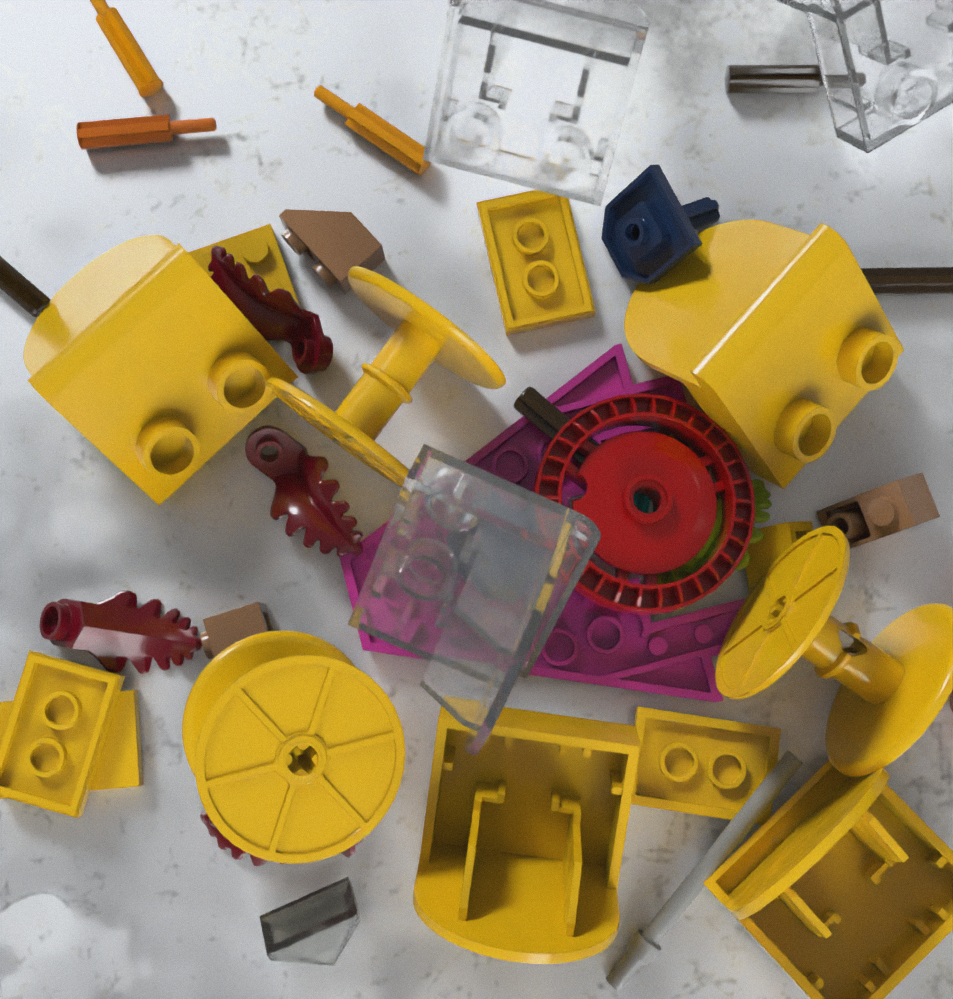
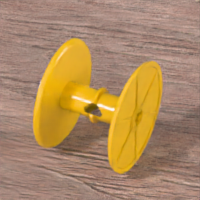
[265,266,506,498]
[715,525,953,777]
[182,630,405,864]

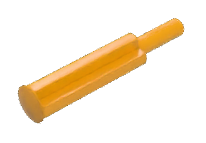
[90,0,163,97]
[314,85,434,176]

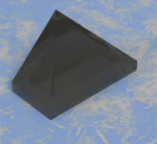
[259,877,361,966]

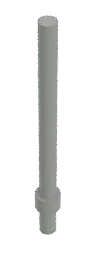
[606,750,803,992]

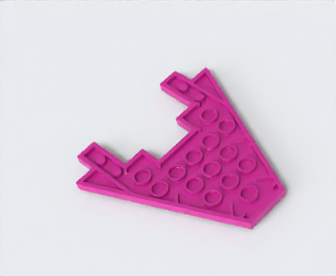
[340,343,744,702]

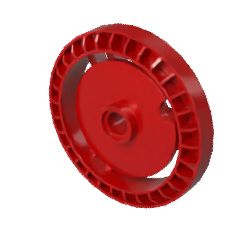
[532,393,755,615]

